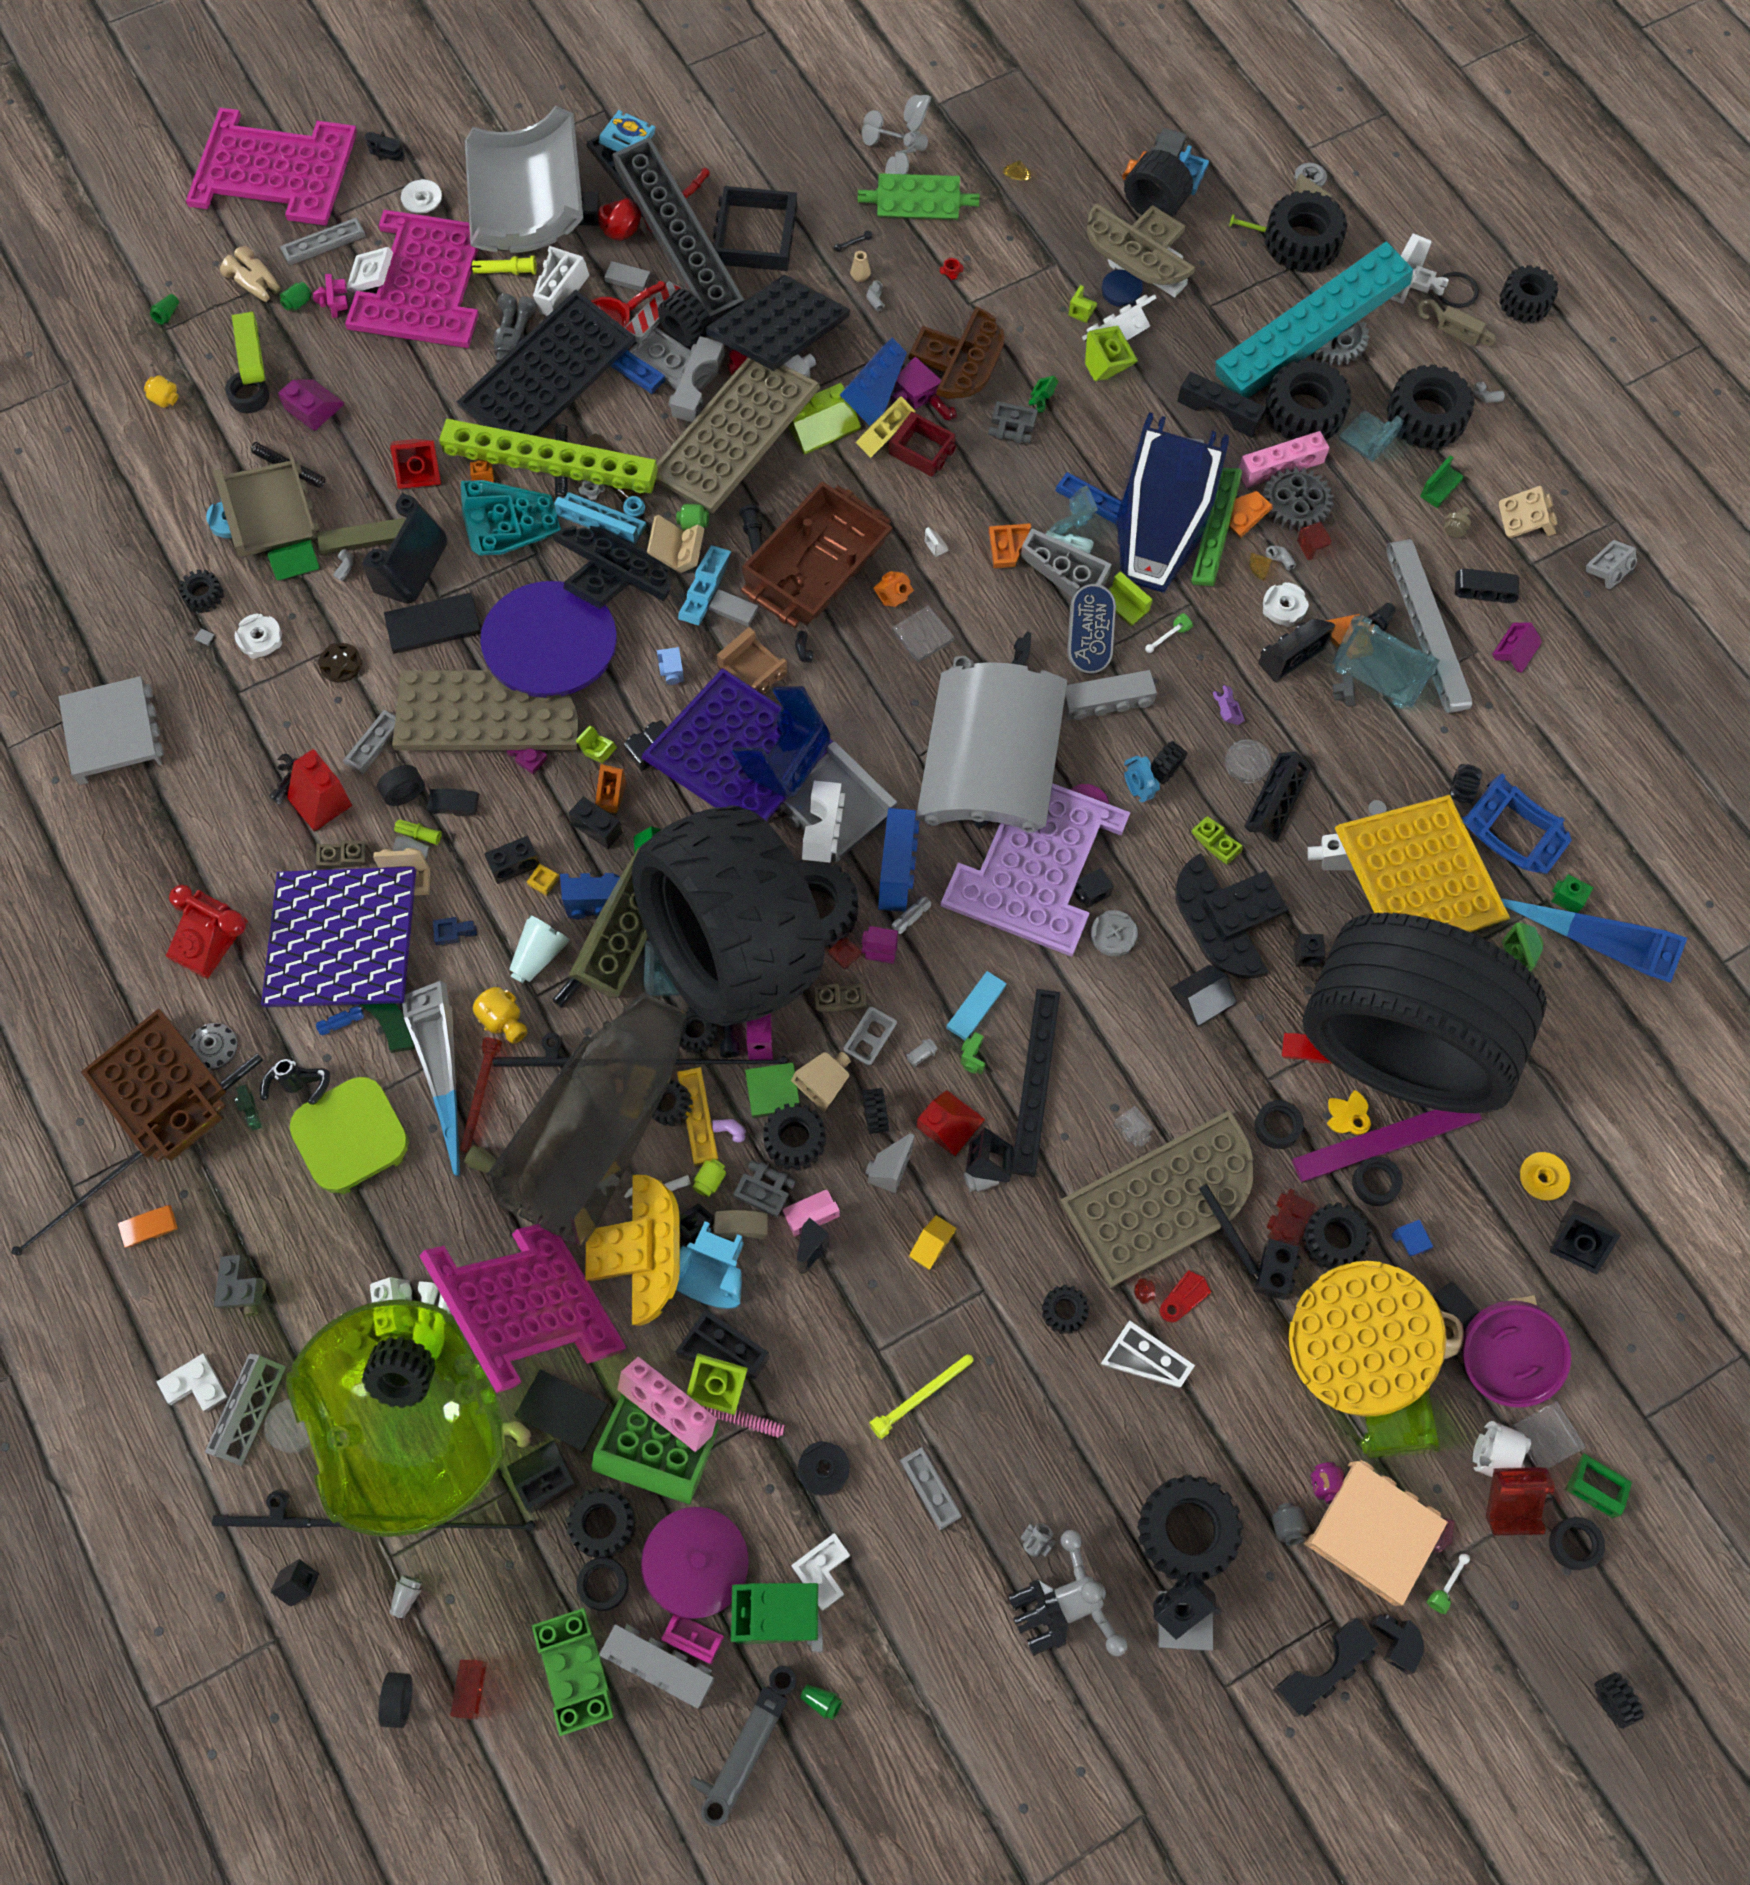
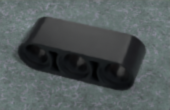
[1455,569,1519,603]

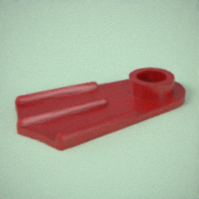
[1159,1270,1211,1323]

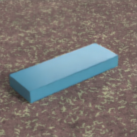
[946,971,1007,1041]

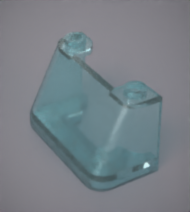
[1332,615,1440,709]

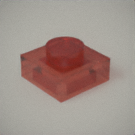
[828,936,862,970]

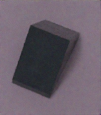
[679,1203,714,1245]

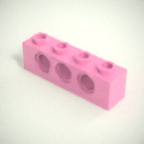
[1239,431,1329,488]
[617,1357,717,1452]

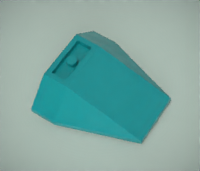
[461,480,561,556]

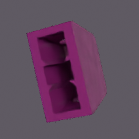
[890,357,941,409]
[746,1013,773,1060]

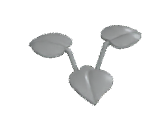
[862,95,931,174]

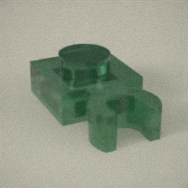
[235,1085,262,1131]

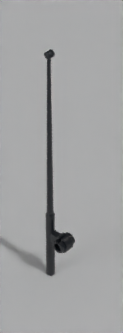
[493,1033,789,1067]
[11,1053,263,1255]
[212,1489,536,1532]

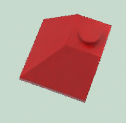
[390,439,441,489]
[916,1090,985,1157]

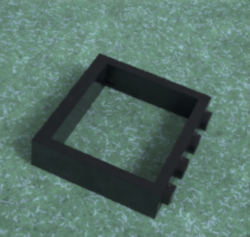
[712,186,797,271]

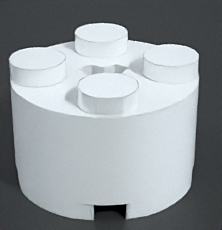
[1473,1421,1531,1483]

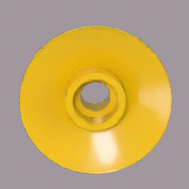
[1520,1152,1570,1201]

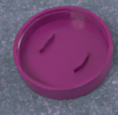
[1461,1300,1571,1407]

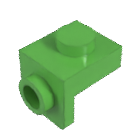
[960,1032,985,1074]

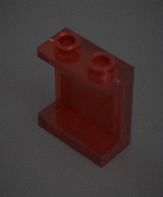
[1486,1467,1555,1536]

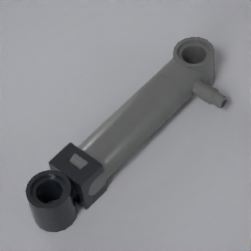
[690,1666,797,1827]

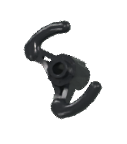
[259,1059,330,1105]

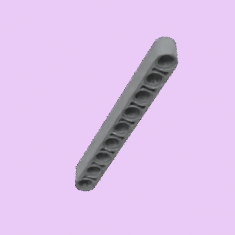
[1387,539,1472,713]

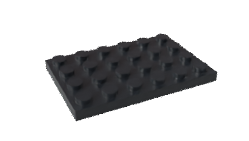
[706,274,850,372]

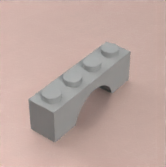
[669,336,725,422]

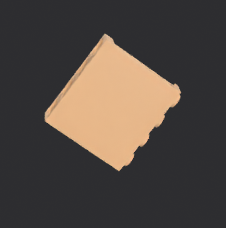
[1304,1460,1448,1606]

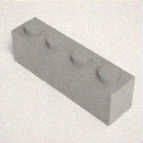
[1063,670,1157,720]

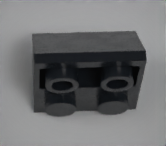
[507,1440,578,1514]

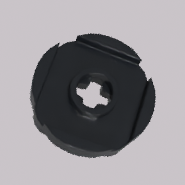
[797,1441,850,1496]

